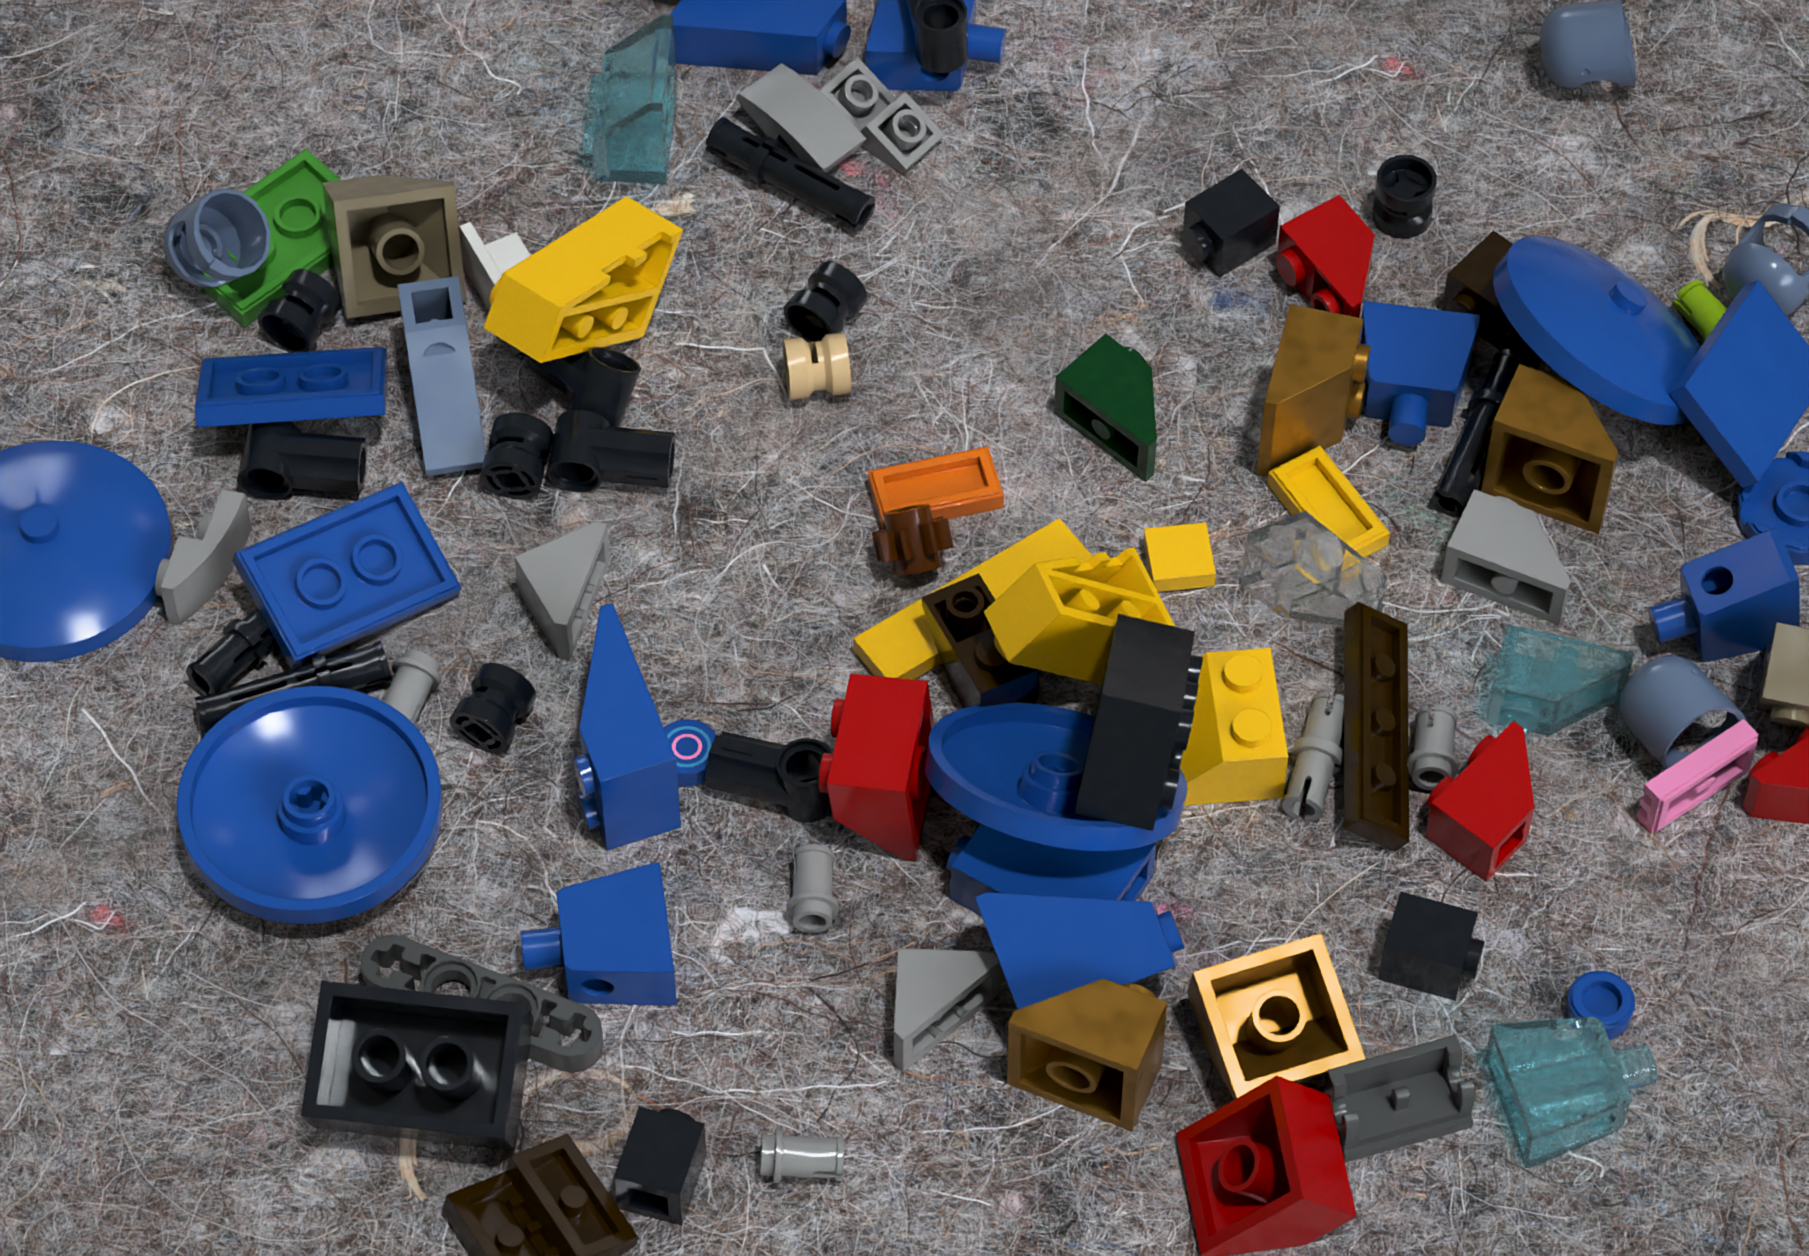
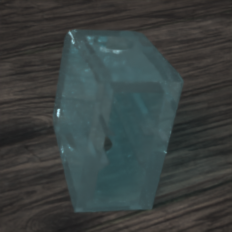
[1485,1017,1657,1169]

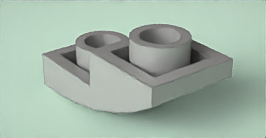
[819,57,945,174]
[735,63,866,172]
[155,489,252,625]

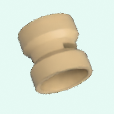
[783,332,852,400]

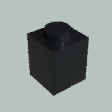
[1182,168,1280,278]
[1378,891,1485,1001]
[614,1107,707,1226]

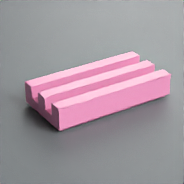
[1636,719,1759,833]

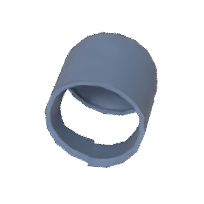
[1539,0,1636,89]
[163,188,271,288]
[1722,203,1809,316]
[1619,655,1746,770]

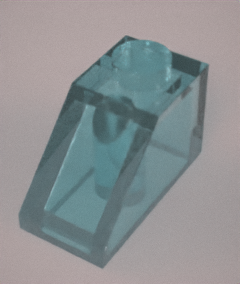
[1485,624,1634,736]

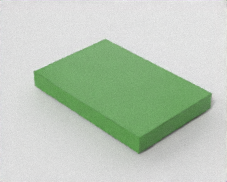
[192,149,341,328]

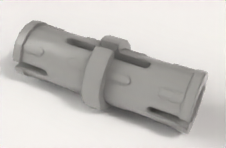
[1282,691,1344,821]

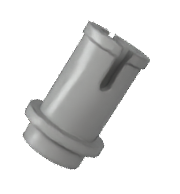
[383,650,441,724]
[1407,704,1459,791]
[786,844,839,933]
[759,1128,844,1183]

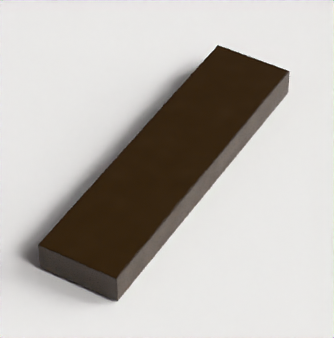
[1344,602,1409,851]

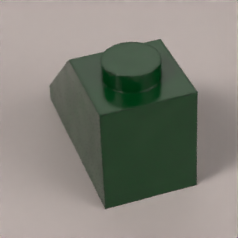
[1054,333,1157,482]

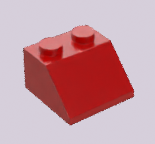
[819,674,934,862]
[1176,1075,1357,1256]

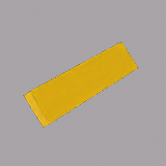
[853,518,1092,680]

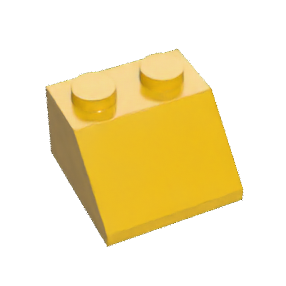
[1180,648,1288,806]

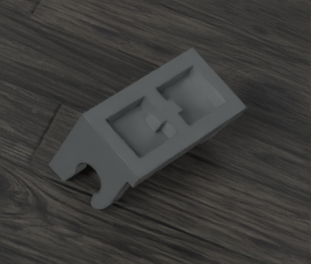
[1324,1035,1475,1163]

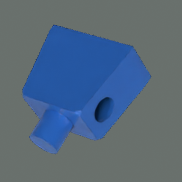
[866,0,1006,91]
[1360,301,1480,446]
[1648,527,1800,662]
[520,863,677,1006]

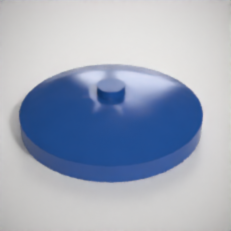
[1493,236,1701,425]
[0,441,174,662]
[177,686,443,924]
[924,702,1187,851]

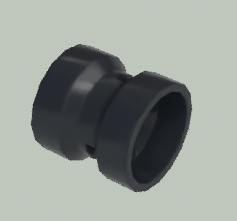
[1372,155,1437,239]
[783,261,867,342]
[257,269,342,353]
[480,412,554,499]
[450,662,536,753]

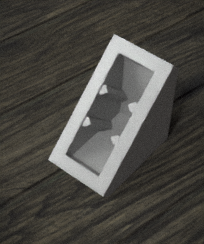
[514,521,610,661]
[894,948,1002,1072]

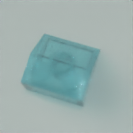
[583,15,678,185]

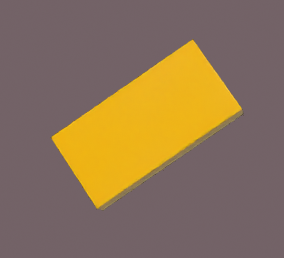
[1267,446,1390,572]

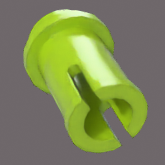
[1672,280,1727,343]

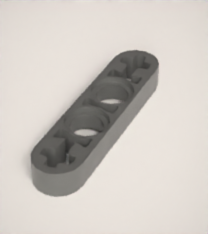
[360,935,604,1073]

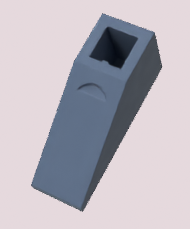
[397,276,486,476]

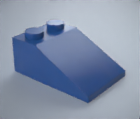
[573,603,681,851]

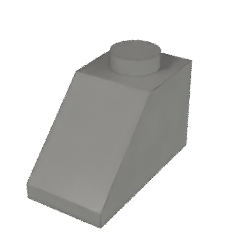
[1441,489,1571,625]

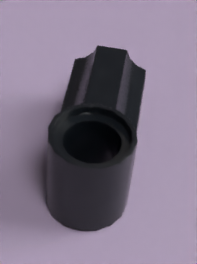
[906,0,968,73]
[522,347,641,427]
[547,410,676,493]
[237,421,367,500]
[705,731,832,823]

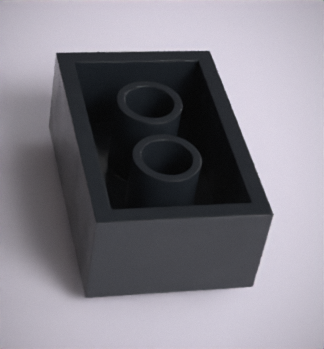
[1074,614,1203,831]
[301,981,534,1151]

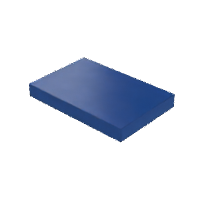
[1669,280,1809,488]
[195,347,388,427]
[232,482,462,669]

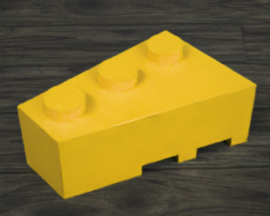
[483,196,684,363]
[984,547,1176,686]

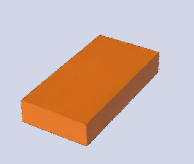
[868,446,1004,530]

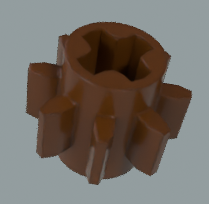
[872,504,954,576]

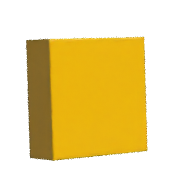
[1143,522,1216,592]

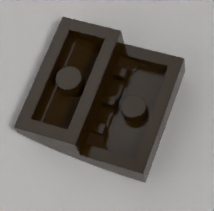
[442,1133,638,1256]

